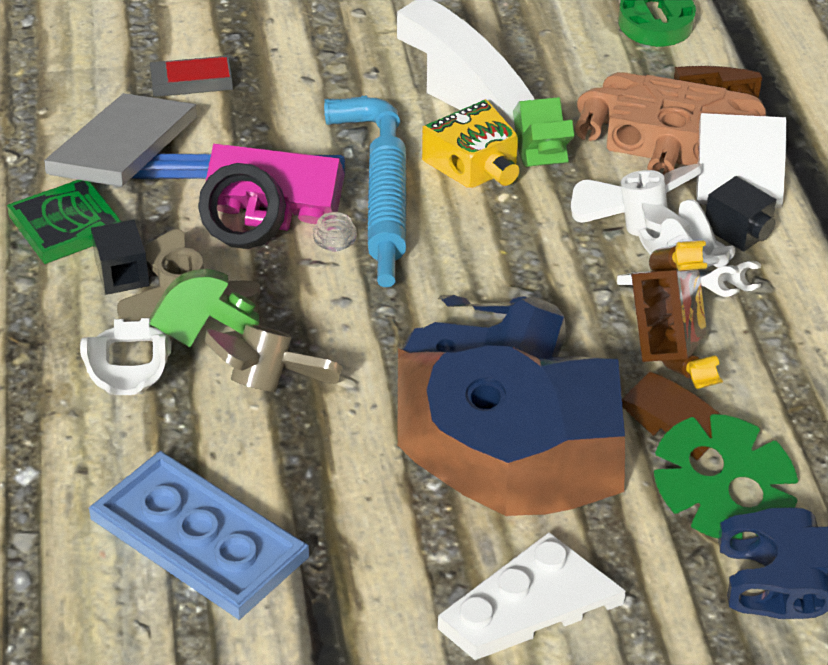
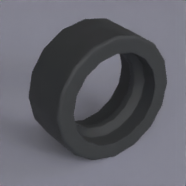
[198,163,286,249]

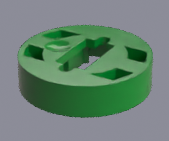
[618,0,696,47]

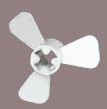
[571,163,702,236]

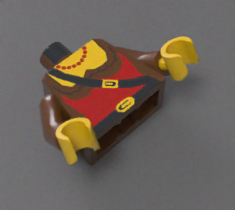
[631,240,723,389]

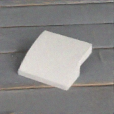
[696,113,786,208]

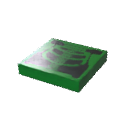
[7,180,122,264]

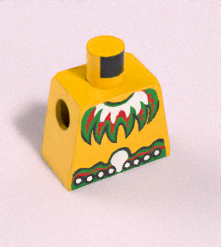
[422,99,519,188]

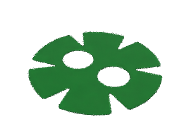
[654,414,798,540]

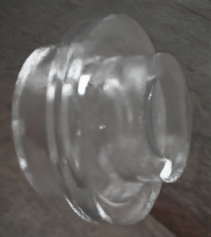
[313,212,357,252]

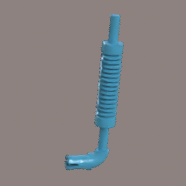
[324,95,406,287]

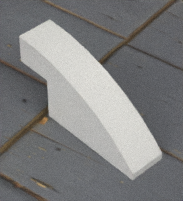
[397,0,535,131]

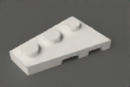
[438,533,626,660]

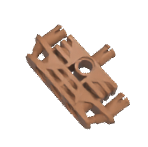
[575,72,766,175]

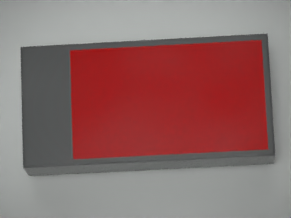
[150,56,233,97]

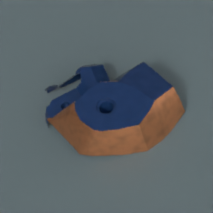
[397,295,625,516]

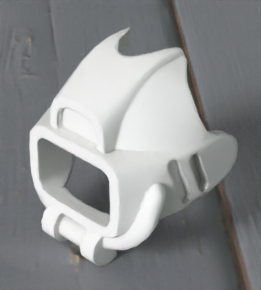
[637,199,735,268]
[80,318,171,395]

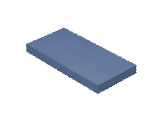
[89,451,309,620]

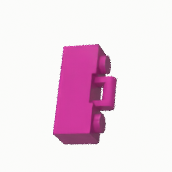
[206,143,345,231]

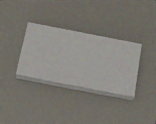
[44,93,197,187]

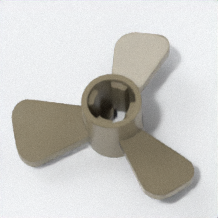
[117,229,261,342]
[205,324,343,392]

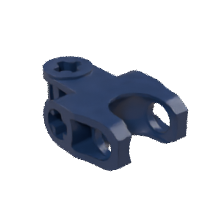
[718,508,828,619]

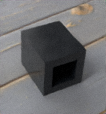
[705,176,777,252]
[91,219,149,295]

